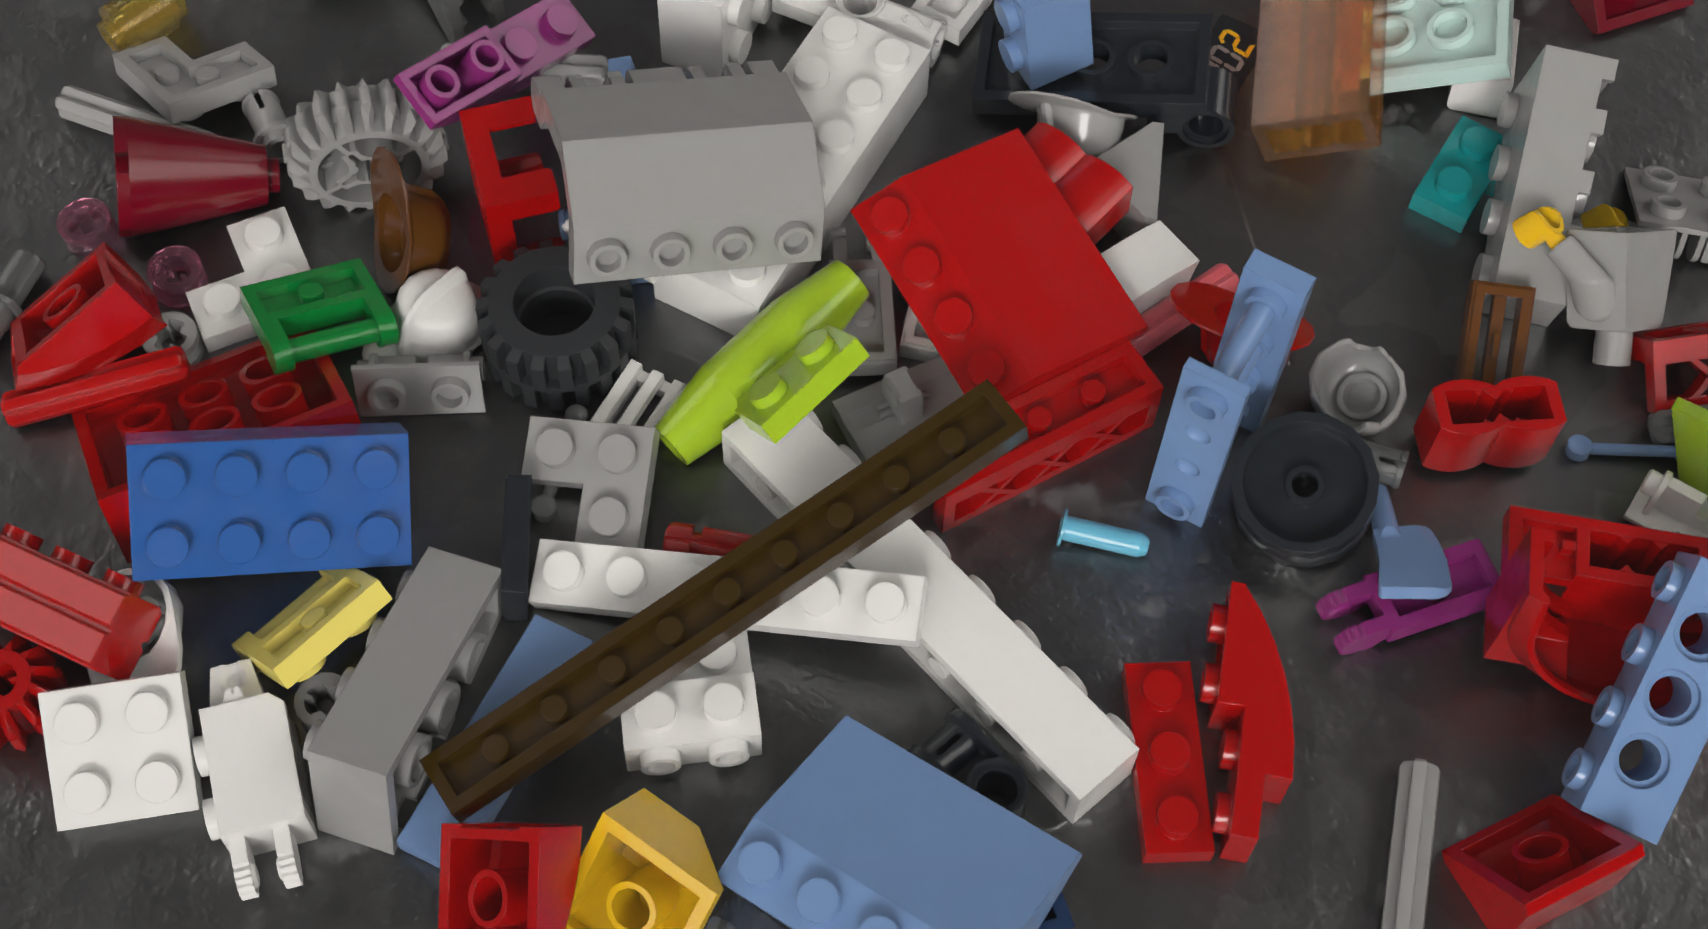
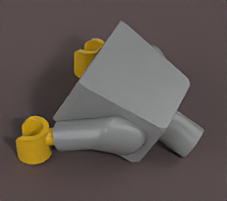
[1512,204,1677,366]

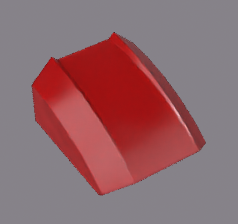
[10,242,167,391]
[438,822,582,929]

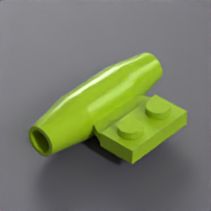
[654,260,870,465]

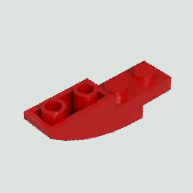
[1198,581,1295,863]

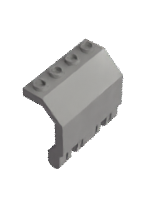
[531,60,825,285]

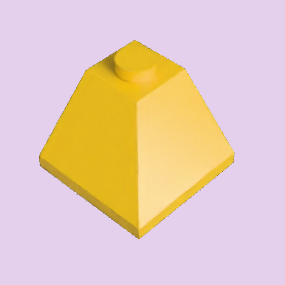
[566,788,724,929]

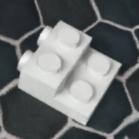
[621,630,762,775]

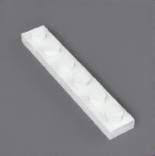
[528,539,929,648]

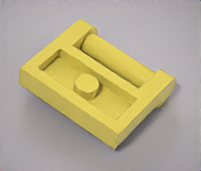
[232,568,392,689]

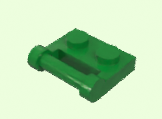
[240,258,400,375]

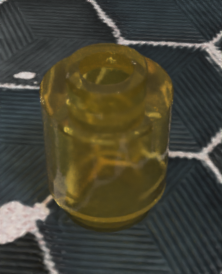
[97,0,189,53]

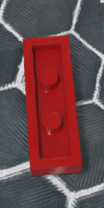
[1121,661,1215,863]

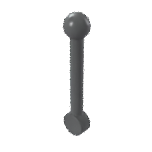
[532,404,589,523]

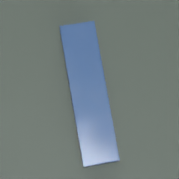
[396,614,594,868]

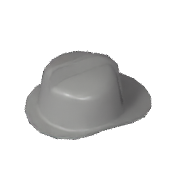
[1008,91,1137,157]

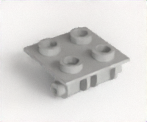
[1623,166,1708,264]

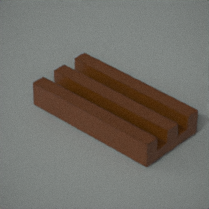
[1454,280,1536,385]

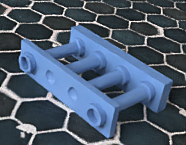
[1145,248,1316,528]

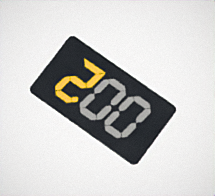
[1209,15,1271,92]

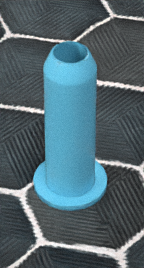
[1056,508,1150,557]

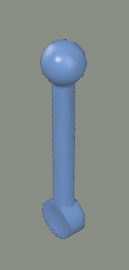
[1565,434,1677,462]

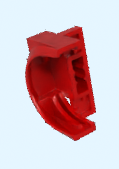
[1483,505,1708,710]

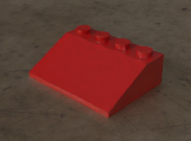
[850,128,1149,401]
[71,329,361,564]

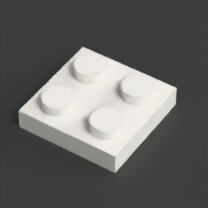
[38,670,203,832]

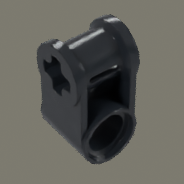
[905,708,1029,819]

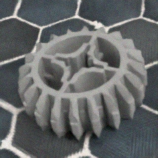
[282,78,449,212]

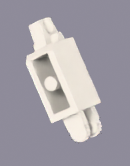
[192,659,318,901]

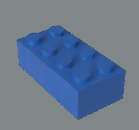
[125,422,412,581]

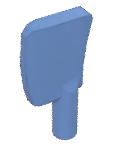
[1371,483,1452,599]

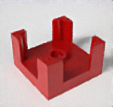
[458,95,565,264]

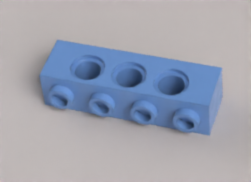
[1560,551,1708,845]

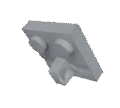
[832,356,964,463]

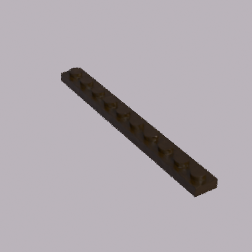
[419,379,1029,822]

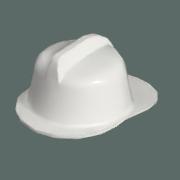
[362,266,482,363]

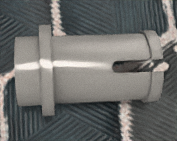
[241,89,286,163]

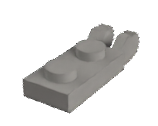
[829,227,897,376]

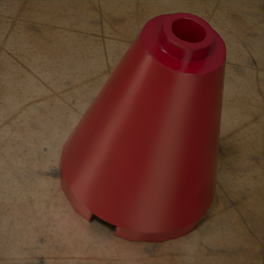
[112,115,280,238]

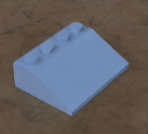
[718,715,1082,929]

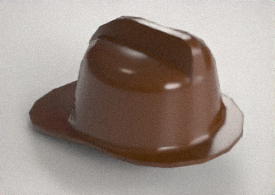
[370,146,452,293]

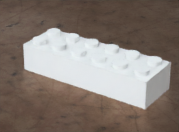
[654,6,931,336]

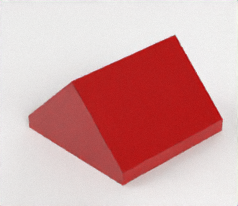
[1441,794,1645,929]

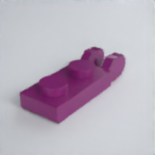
[1315,538,1500,656]

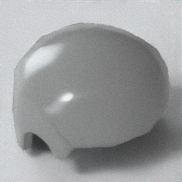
[1308,338,1407,437]

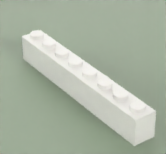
[722,411,1139,824]

